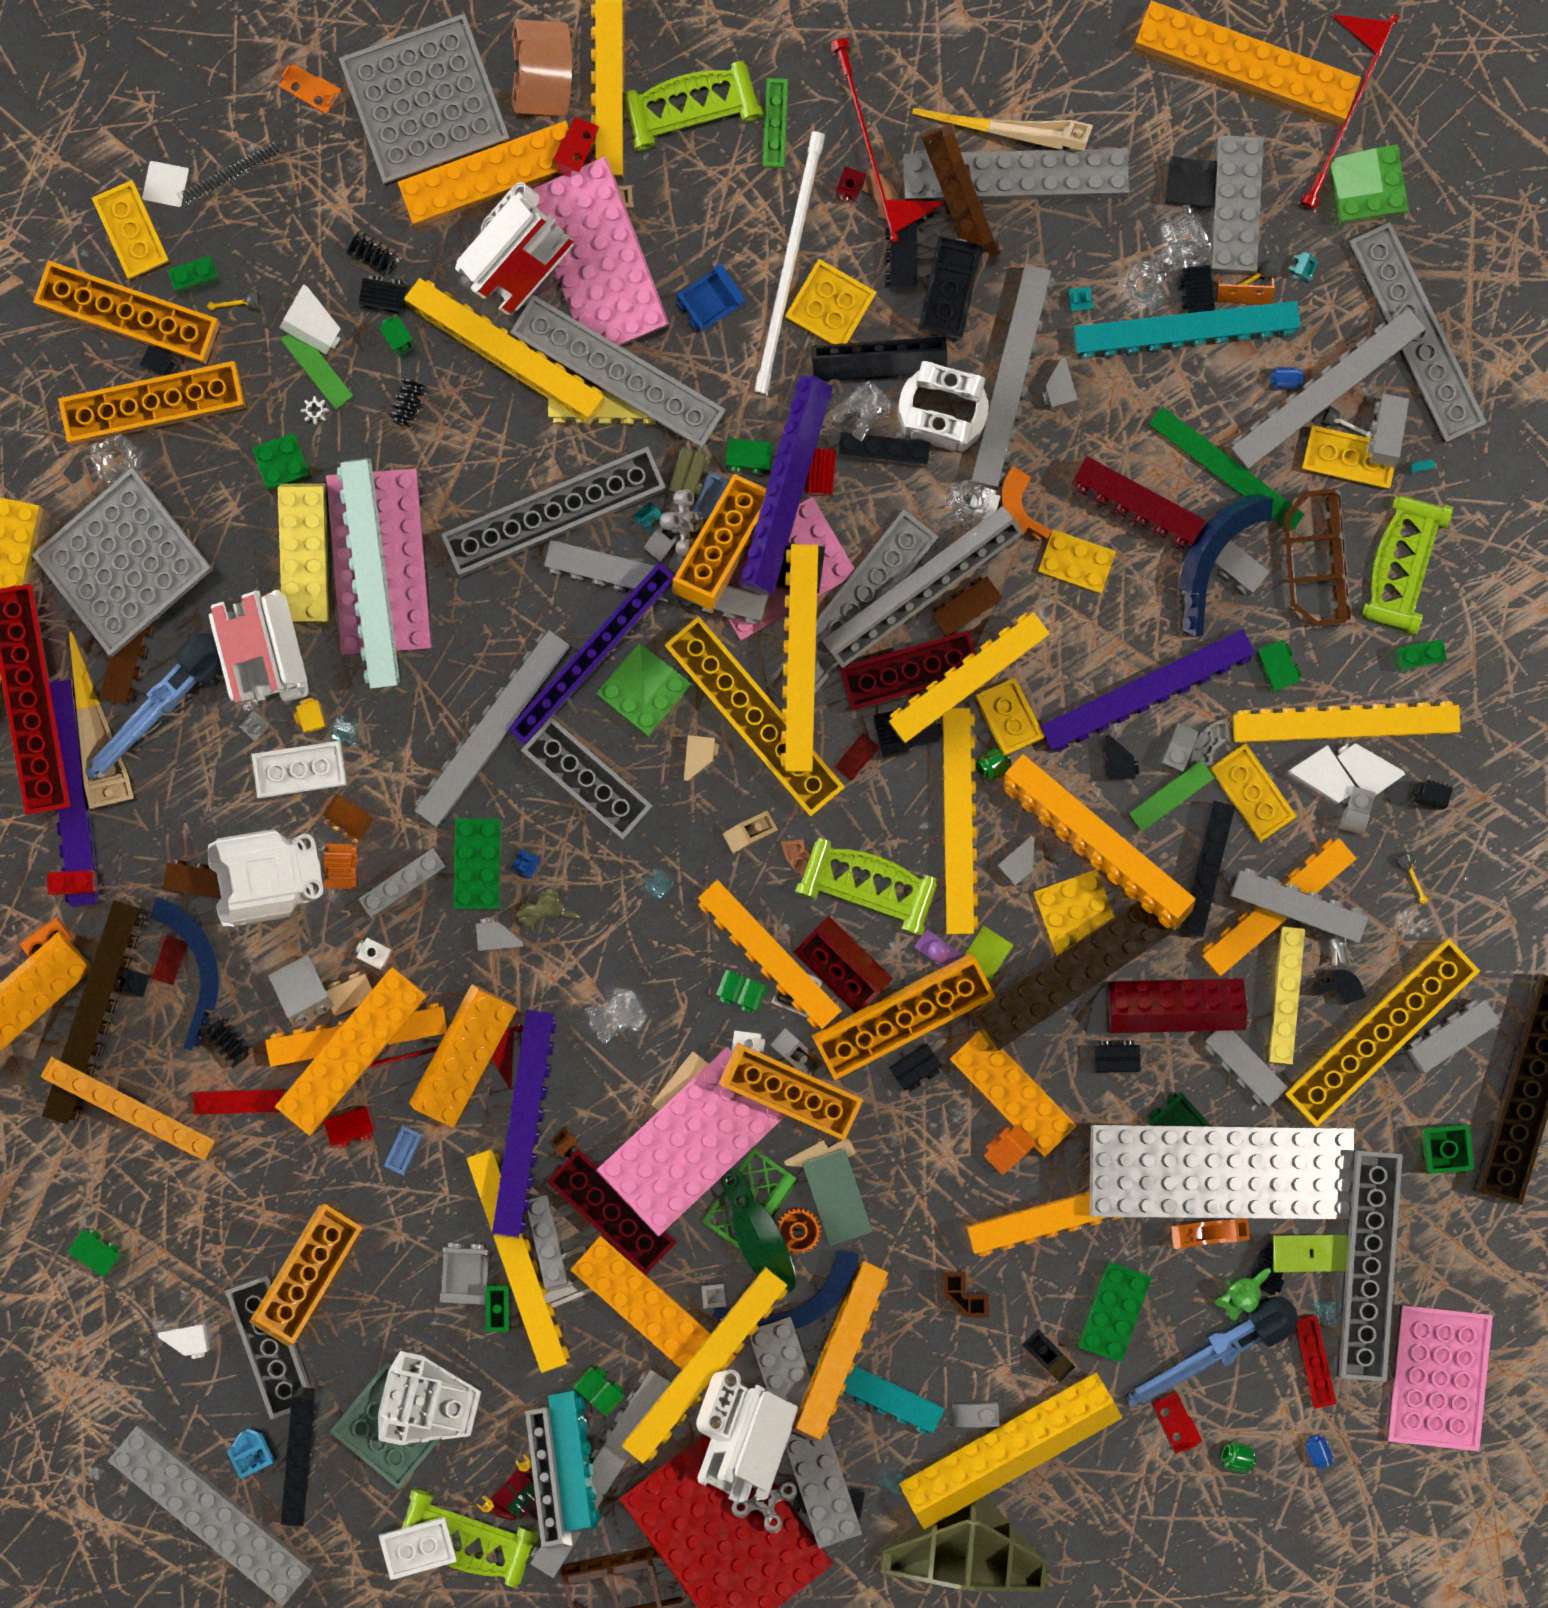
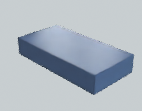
[693,472,730,518]
[384,1125,423,1176]

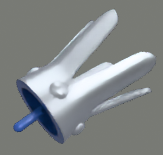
[1329,935,1354,967]

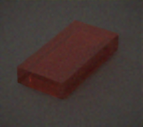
[834,733,880,782]
[152,935,188,985]

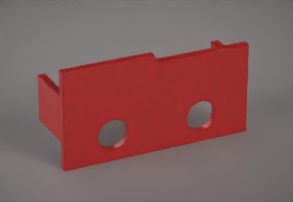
[553,116,599,177]
[1152,1391,1202,1454]

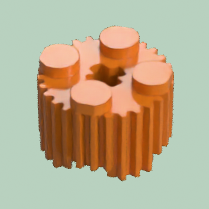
[324,844,357,889]
[777,1208,821,1254]

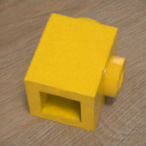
[294,698,327,734]

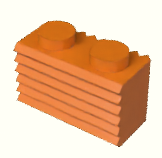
[984,1124,1036,1175]

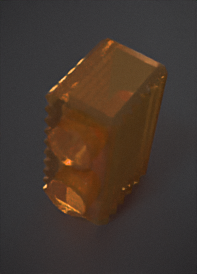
[322,793,375,842]

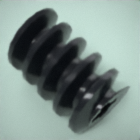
[347,232,398,275]
[388,378,428,429]
[204,1018,251,1069]

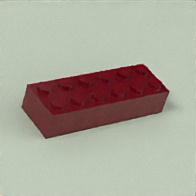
[1071,456,1206,549]
[839,630,977,712]
[1107,978,1248,1034]
[547,1148,677,1276]

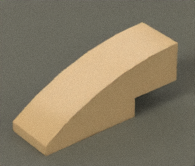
[784,1137,856,1167]

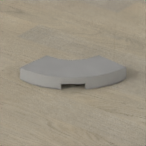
[1189,718,1232,767]

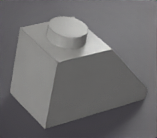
[1042,357,1078,410]
[644,511,681,562]
[1161,723,1199,773]
[997,836,1035,886]
[476,918,524,951]
[770,1028,823,1075]
[952,1401,1000,1428]

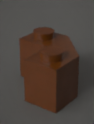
[942,1271,989,1318]

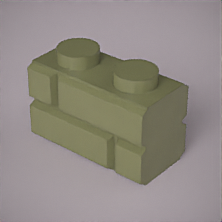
[668,447,710,497]

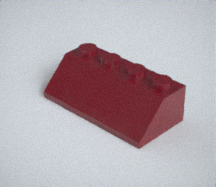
[793,916,893,1013]

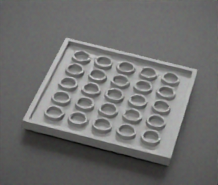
[339,13,510,184]
[32,468,213,657]

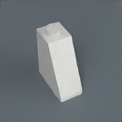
[279,284,340,354]
[1336,743,1405,796]
[1288,745,1355,804]

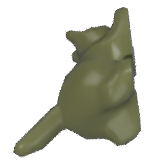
[515,888,582,931]

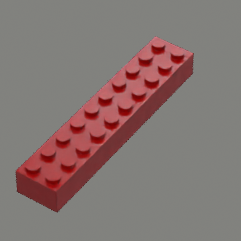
[0,584,72,815]

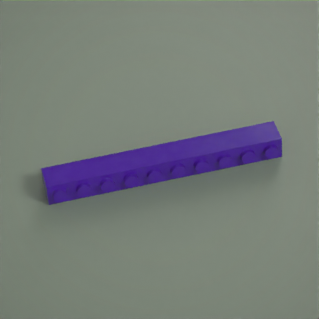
[739,376,833,595]
[509,562,676,744]
[1040,629,1255,753]
[50,680,99,907]
[492,1010,557,1239]

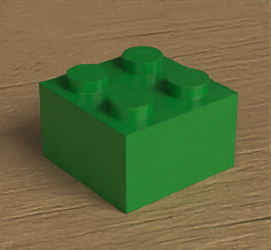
[252,433,312,493]
[1421,1124,1474,1174]

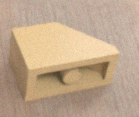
[684,735,719,782]
[723,810,778,853]

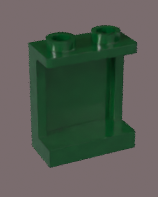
[1147,1092,1213,1127]

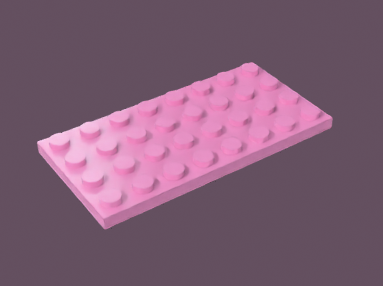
[533,157,670,346]
[326,468,431,655]
[596,1047,786,1237]

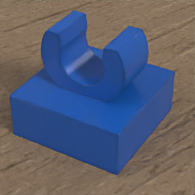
[511,849,541,879]

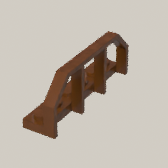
[921,123,1001,258]
[1284,488,1352,627]
[561,1546,690,1608]

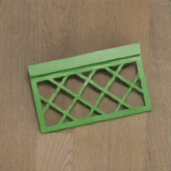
[702,1148,799,1250]

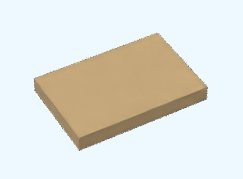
[651,1051,709,1111]

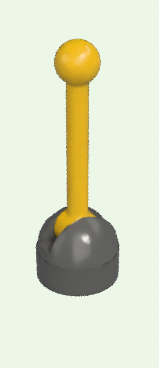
[1229,259,1278,292]
[207,291,261,311]
[1396,851,1428,904]

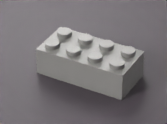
[1404,998,1501,1073]

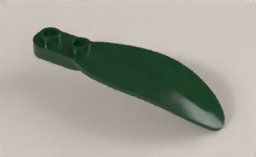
[721,1169,796,1293]

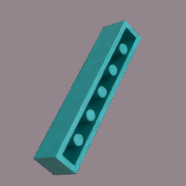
[810,1349,945,1435]
[548,1391,600,1533]

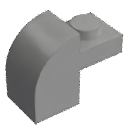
[1339,786,1376,835]

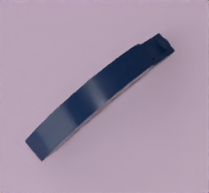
[1179,494,1273,636]
[150,897,221,1051]
[713,1250,859,1329]

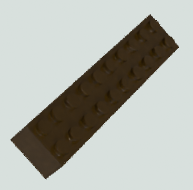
[42,900,147,1125]
[968,900,1182,1052]
[1475,974,1548,1205]

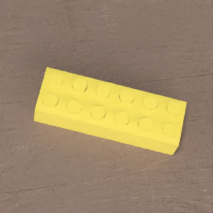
[278,483,330,621]

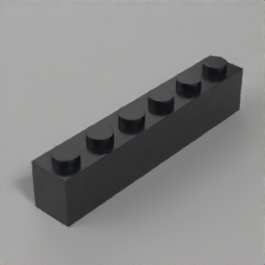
[811,337,948,381]
[1179,800,1235,938]
[281,1387,315,1526]

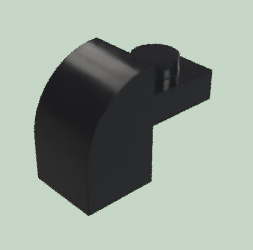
[1312,970,1366,1005]

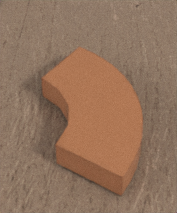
[862,169,900,220]
[781,839,811,876]

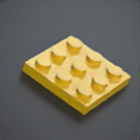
[785,259,877,344]
[1033,869,1114,955]

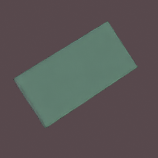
[802,1148,873,1246]

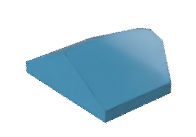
[227,1429,275,1479]

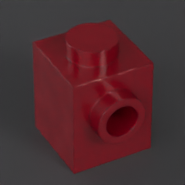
[835,166,866,203]

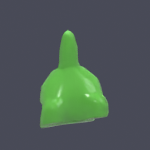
[1215,1268,1271,1321]

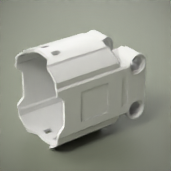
[898,361,989,453]
[208,829,323,927]

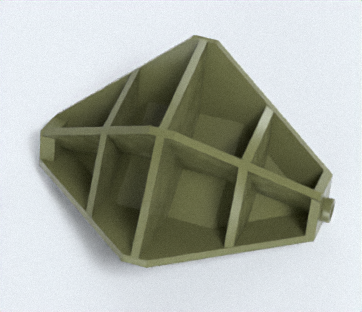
[880,1496,1050,1592]

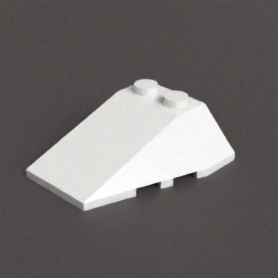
[378,1351,481,1445]

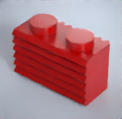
[804,448,836,496]
[47,870,97,895]
[323,1106,376,1149]

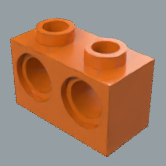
[20,918,75,957]

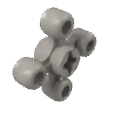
[660,489,708,557]
[732,1482,797,1533]

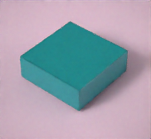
[1409,459,1435,474]

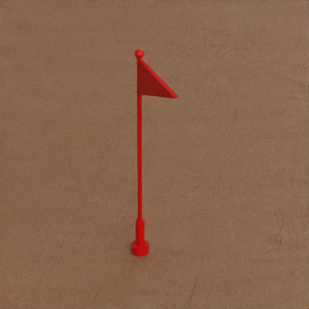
[1300,14,1399,210]
[831,38,944,243]
[369,1024,523,1089]

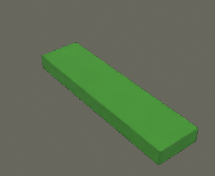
[763,78,788,169]
[281,333,354,410]
[1129,759,1214,831]

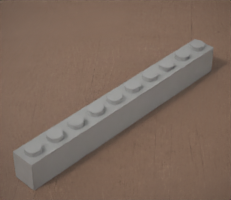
[971,264,1054,490]
[1231,308,1426,470]
[822,506,1024,668]
[544,540,770,624]
[415,630,572,828]
[529,1368,672,1578]

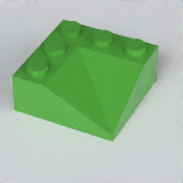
[1329,145,1409,226]
[596,643,692,737]

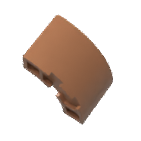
[511,19,572,116]

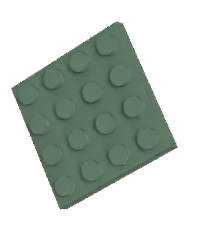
[329,1361,441,1490]

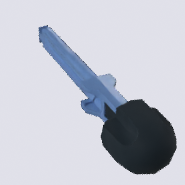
[86,633,222,780]
[1126,1296,1298,1407]

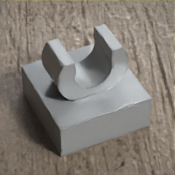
[239,710,271,742]
[701,1283,726,1309]

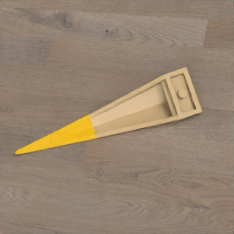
[912,108,1093,151]
[69,632,134,809]

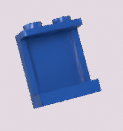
[675,263,746,333]

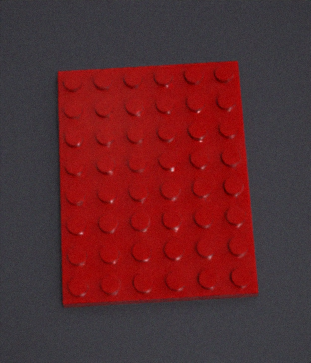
[618,1434,834,1608]

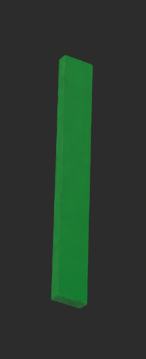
[1148,406,1305,532]

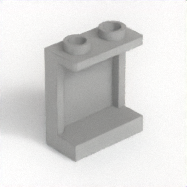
[268,955,334,1027]
[440,1243,490,1305]

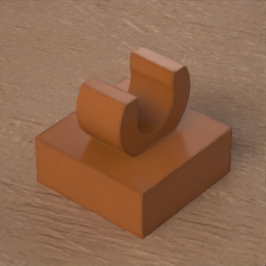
[549,1127,579,1158]

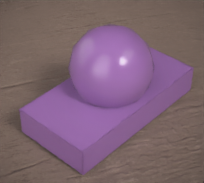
[914,929,963,968]

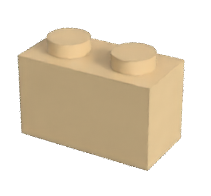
[326,972,373,1017]

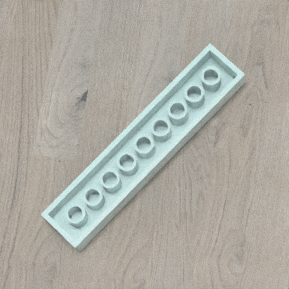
[337,458,400,689]

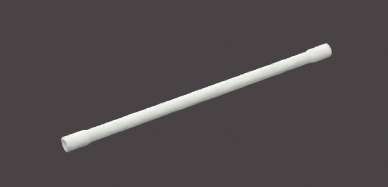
[754,131,825,395]

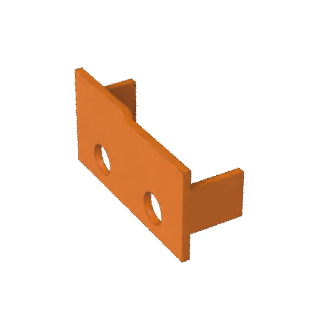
[279,63,341,114]
[1216,276,1275,305]

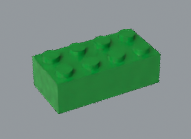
[454,818,502,910]
[1077,1260,1152,1363]

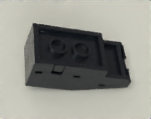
[918,236,983,341]

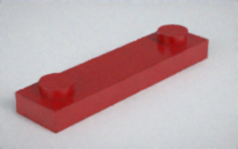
[193,1089,285,1115]
[1296,1315,1337,1409]

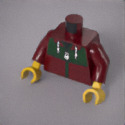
[477,1454,538,1521]

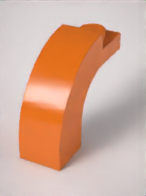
[1001,466,1052,541]
[1171,1218,1250,1249]

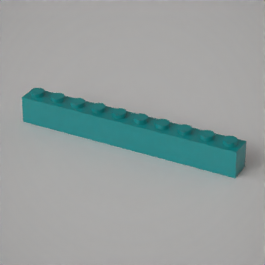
[1073,301,1300,359]

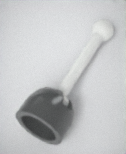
[1322,406,1374,439]

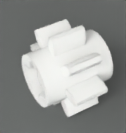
[301,396,330,425]

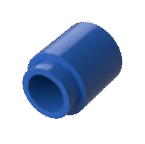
[1270,367,1303,389]
[1305,1434,1334,1469]

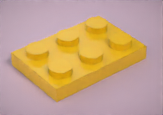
[1038,529,1116,594]
[974,678,1045,756]

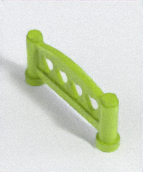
[623,61,764,151]
[1361,495,1453,636]
[795,838,937,936]
[401,1488,540,1588]

